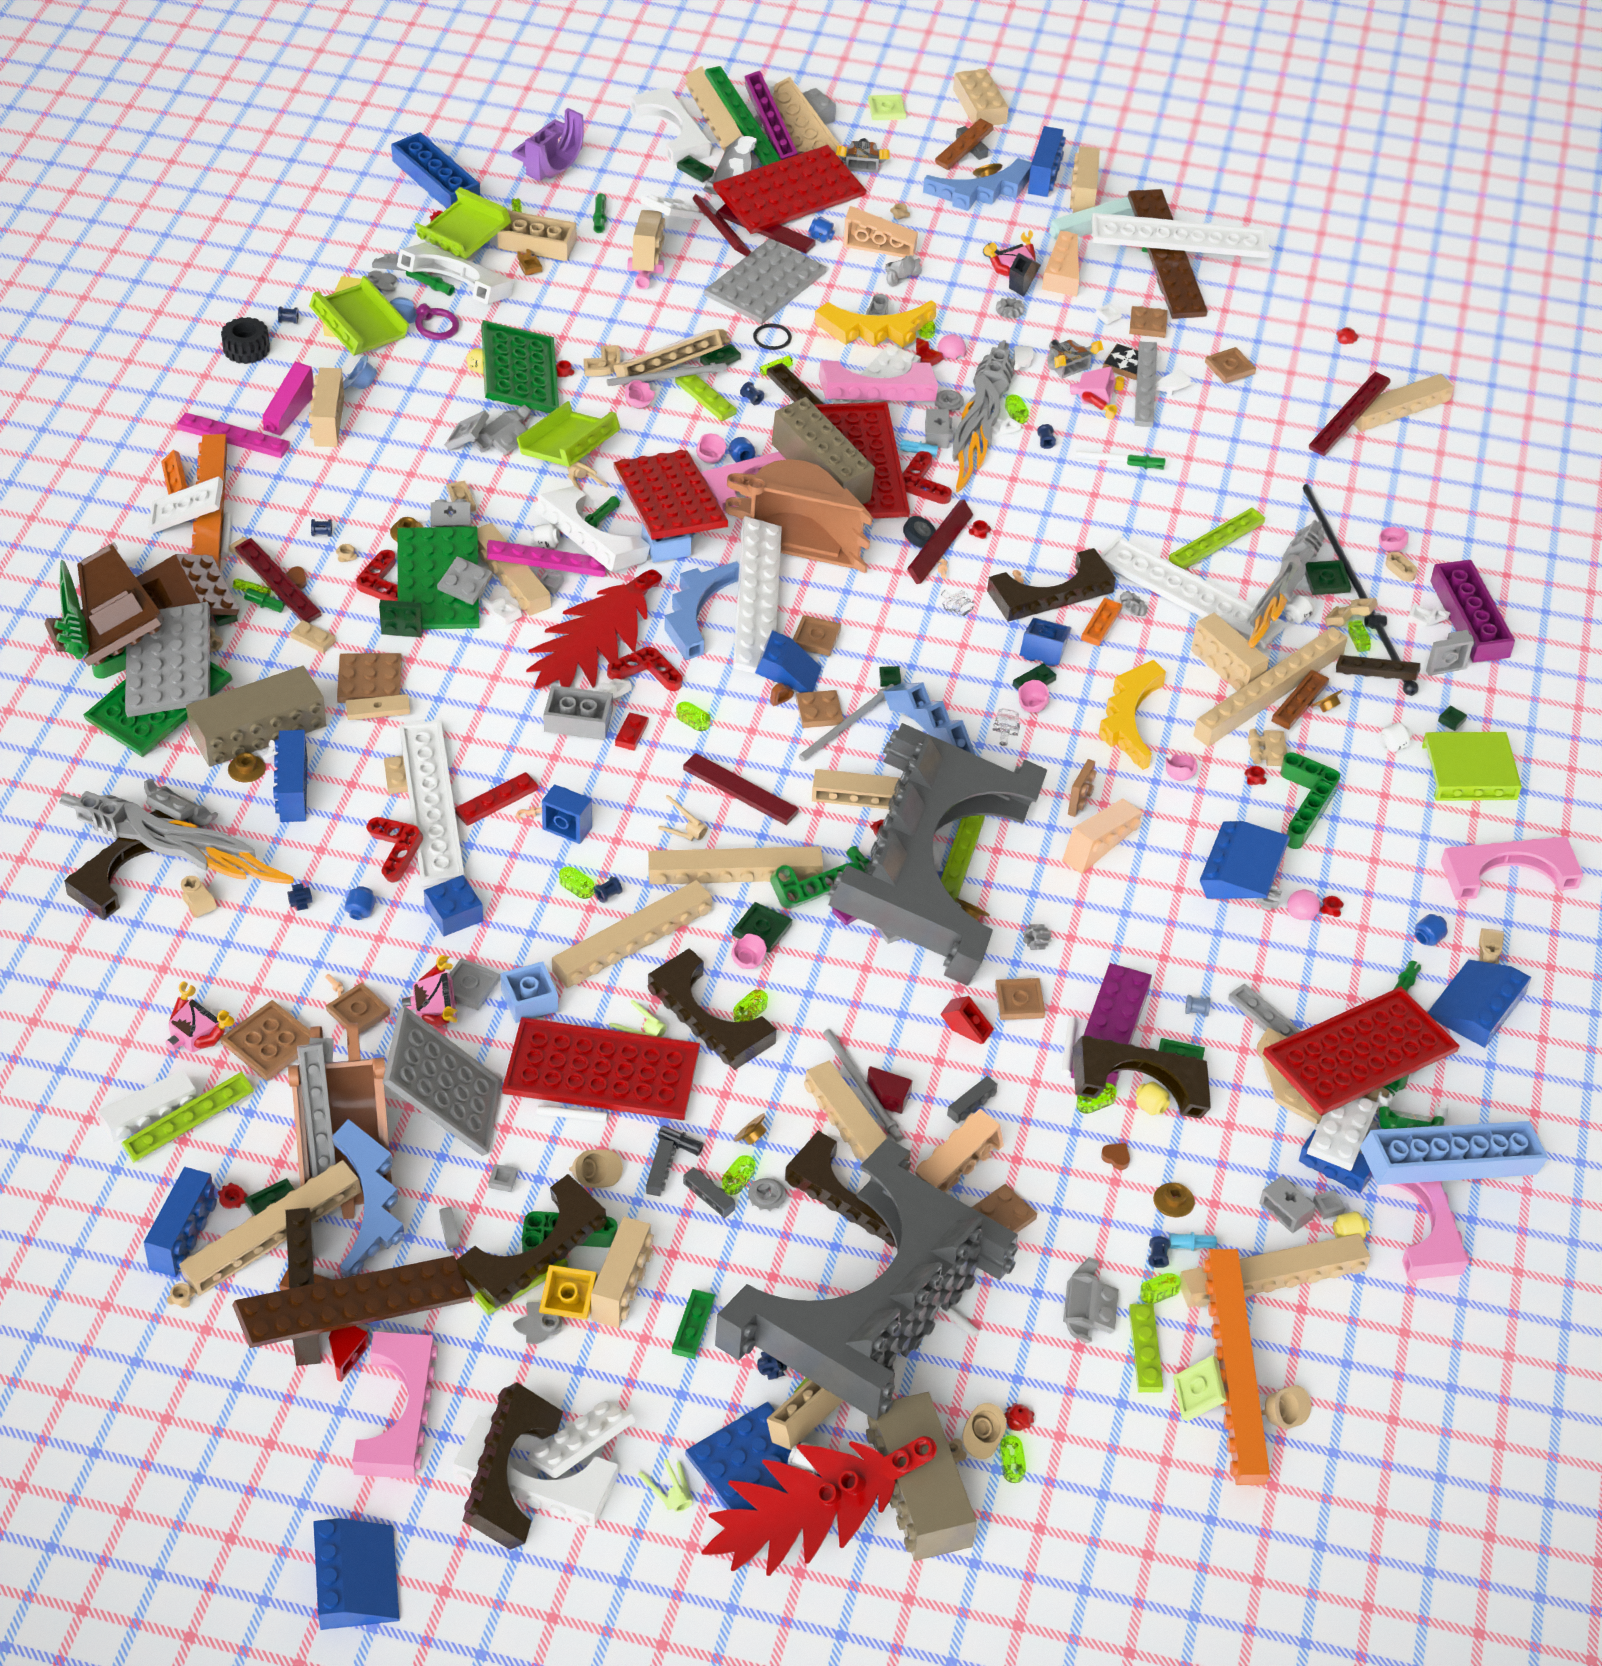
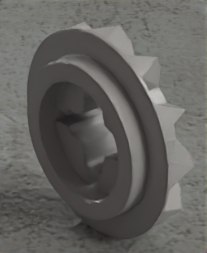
[995,297,1025,318]
[934,390,964,412]
[1120,591,1148,617]
[748,1178,786,1212]

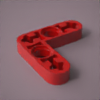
[902,451,952,504]
[356,549,398,601]
[607,647,683,691]
[366,817,423,883]

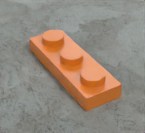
[161,449,187,495]
[1081,598,1122,646]

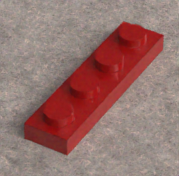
[455,772,538,826]

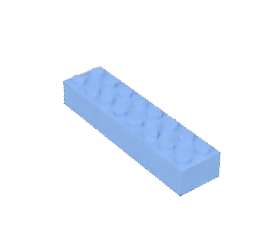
[1360,1121,1549,1185]

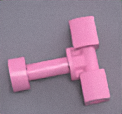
[627,257,665,289]

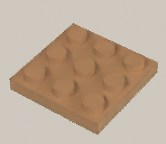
[337,653,402,703]
[220,1000,311,1081]

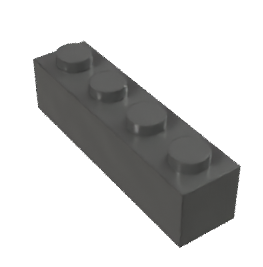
[955,126,989,160]
[947,1076,998,1124]
[646,1139,676,1197]
[683,1167,735,1219]

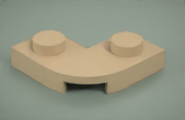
[583,345,621,376]
[1325,598,1378,627]

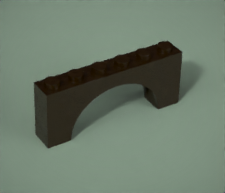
[987,548,1116,622]
[64,809,184,921]
[647,948,777,1071]
[1072,1036,1211,1119]
[785,1130,896,1248]
[456,1174,607,1309]
[285,1208,321,1366]
[462,1382,563,1550]

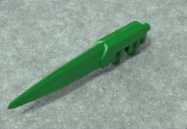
[54,559,89,659]

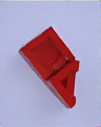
[916,337,943,367]

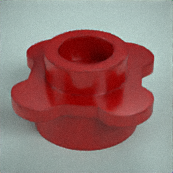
[556,360,575,377]
[968,520,991,539]
[1244,766,1267,785]
[1320,896,1344,917]

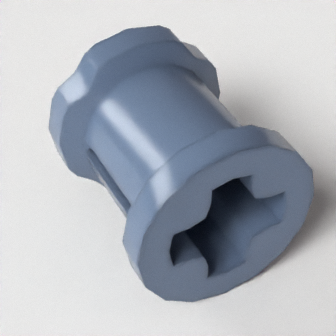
[1185,994,1211,1017]

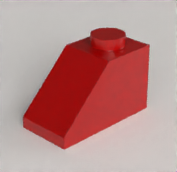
[940,996,994,1044]
[328,1326,369,1382]

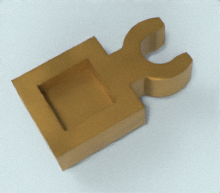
[517,249,542,276]

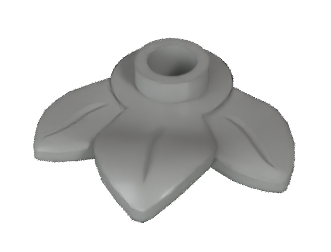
[366,270,397,291]
[513,1302,562,1344]

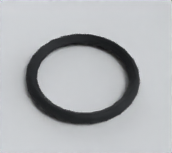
[753,323,792,350]

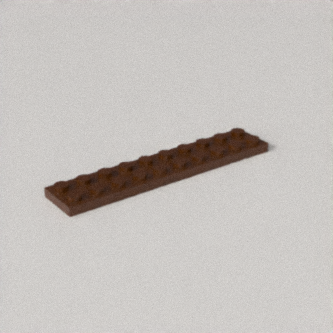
[1127,189,1208,319]
[232,1255,473,1348]

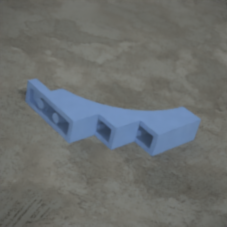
[883,682,976,755]

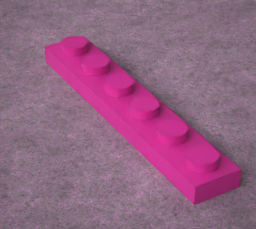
[177,412,290,459]
[487,539,606,577]

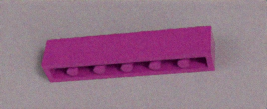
[744,70,798,160]

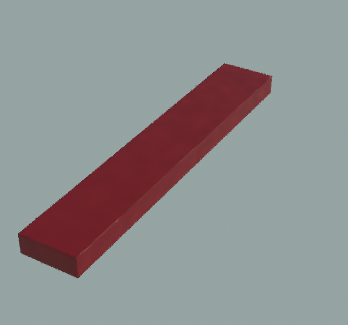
[692,193,751,257]
[717,204,816,254]
[1308,371,1391,456]
[907,499,974,584]
[235,538,322,623]
[683,753,799,826]

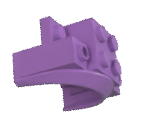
[512,108,584,182]

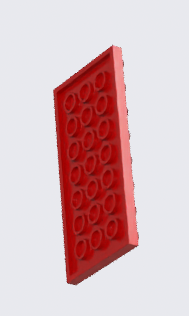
[713,145,866,234]
[814,402,910,519]
[613,450,728,540]
[1263,986,1460,1116]
[502,1017,700,1121]

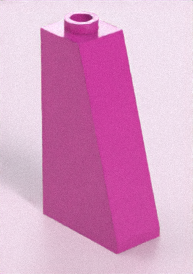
[262,361,314,436]

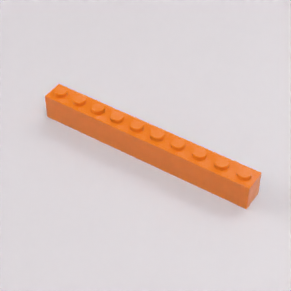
[191,434,227,570]
[1202,1249,1270,1485]

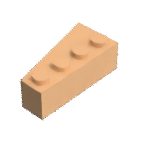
[843,206,918,258]
[1042,231,1079,297]
[1062,798,1143,874]
[915,1109,1004,1192]

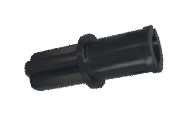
[658,1126,704,1157]

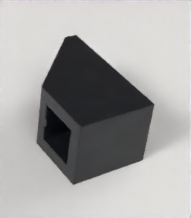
[1009,253,1041,297]

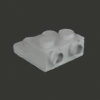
[1426,630,1474,676]

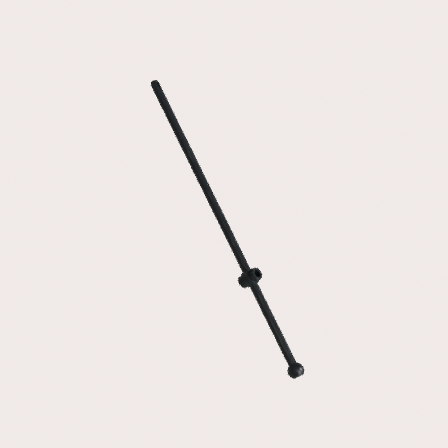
[1302,484,1419,696]

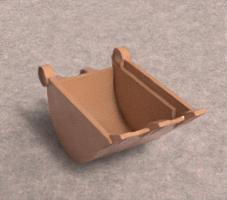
[725,459,873,573]
[288,1023,392,1222]

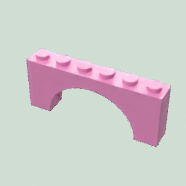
[819,360,938,401]
[701,452,786,514]
[1441,837,1583,900]
[1373,1176,1469,1280]
[352,1332,438,1479]

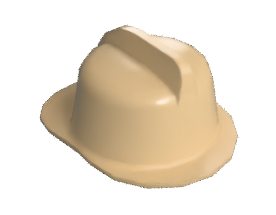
[569,1149,623,1188]
[1261,1385,1311,1429]
[962,1403,1006,1459]

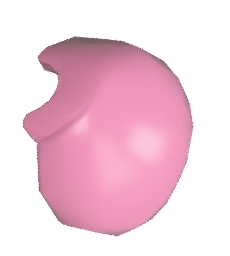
[937,334,967,360]
[625,380,655,408]
[696,433,726,464]
[1379,527,1409,552]
[1018,680,1050,713]
[1166,754,1198,781]
[1287,889,1321,920]
[731,934,767,969]

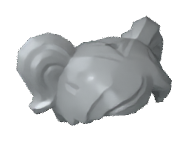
[885,255,922,287]

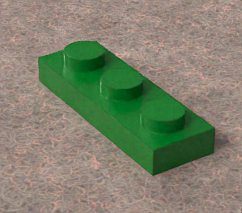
[672,1289,716,1360]

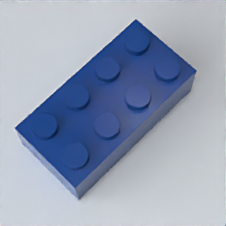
[1028,126,1066,197]
[273,730,308,822]
[143,1166,217,1277]

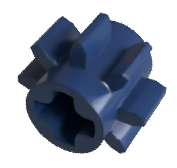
[287,883,313,911]
[757,1351,788,1380]

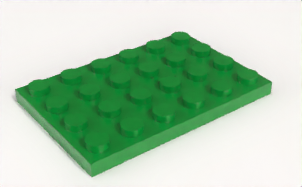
[481,320,559,413]
[397,526,479,630]
[83,661,233,757]

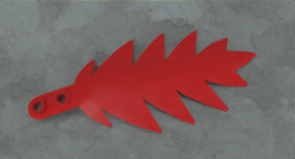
[526,569,662,690]
[701,1436,937,1576]

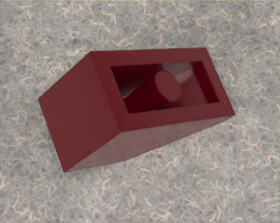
[867,1066,913,1114]

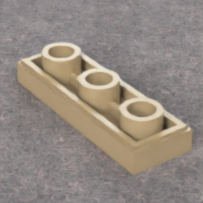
[345,694,410,720]

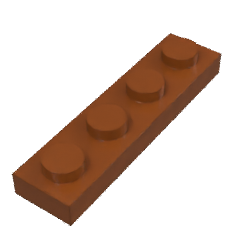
[935,118,994,170]
[1271,670,1330,730]

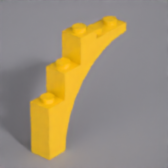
[815,300,936,348]
[1098,659,1166,770]

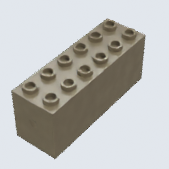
[772,397,875,504]
[186,665,327,767]
[866,1391,977,1561]

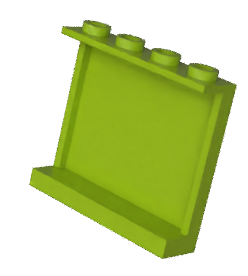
[414,187,511,259]
[309,275,410,356]
[516,401,621,467]
[1422,732,1522,801]

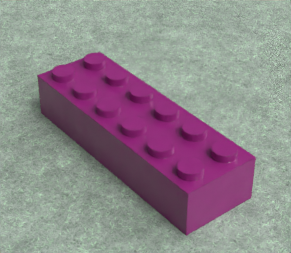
[1430,559,1515,663]
[1071,962,1152,1091]

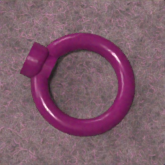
[415,303,460,340]

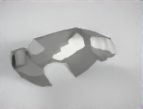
[703,136,757,195]

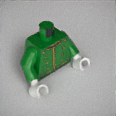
[1376,1092,1449,1129]

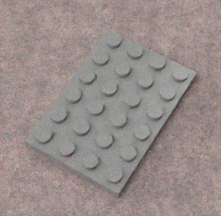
[704,238,827,325]
[125,602,210,717]
[383,1006,502,1156]

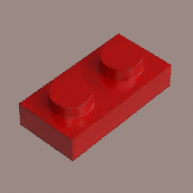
[615,712,649,751]

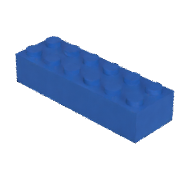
[391,132,480,209]

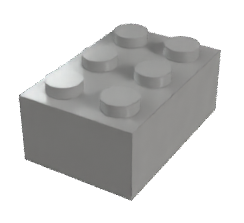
[543,685,613,740]

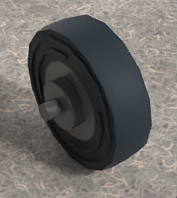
[903,516,936,548]

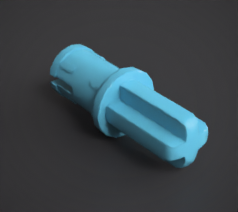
[900,439,938,458]
[1169,1232,1217,1251]

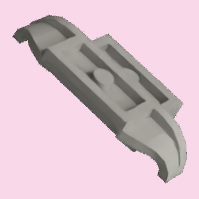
[473,405,531,456]
[144,778,219,826]
[1063,1257,1119,1344]

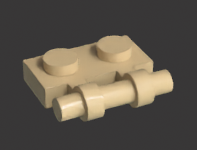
[1248,729,1287,766]

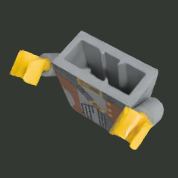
[836,138,890,173]
[1047,339,1104,379]

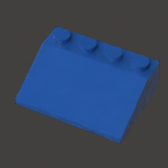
[1199,821,1290,899]
[1427,959,1532,1048]
[313,1518,400,1630]

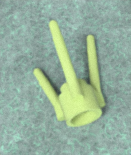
[609,1000,667,1037]
[638,1459,693,1512]

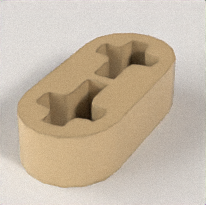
[1385,552,1417,582]

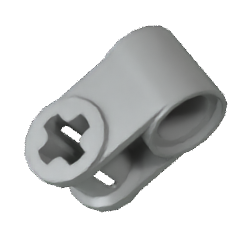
[865,294,889,316]

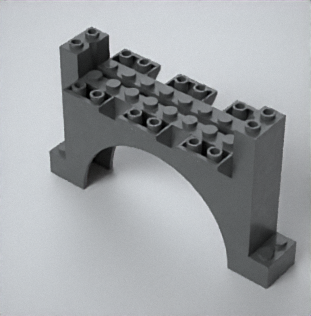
[828,723,1048,986]
[715,1138,1018,1421]

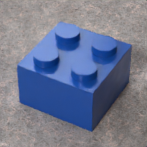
[542,784,592,844]
[423,875,483,937]

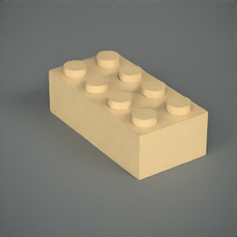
[953,68,1009,126]
[1069,146,1100,213]
[632,209,665,271]
[497,210,577,261]
[309,367,345,447]
[1191,612,1269,691]
[591,1216,654,1328]

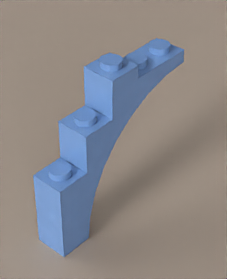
[923,158,1032,211]
[664,561,739,661]
[332,1119,404,1277]

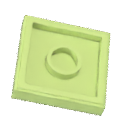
[868,94,906,120]
[1173,1355,1227,1421]

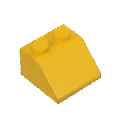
[539,1265,598,1320]

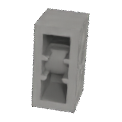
[925,408,953,449]
[430,499,471,527]
[1259,1176,1316,1234]

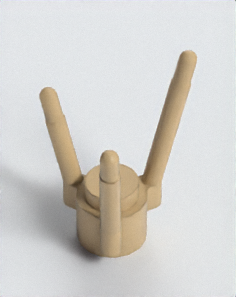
[567,461,608,490]
[658,795,708,841]

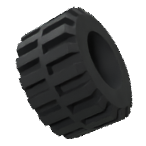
[221,317,270,364]

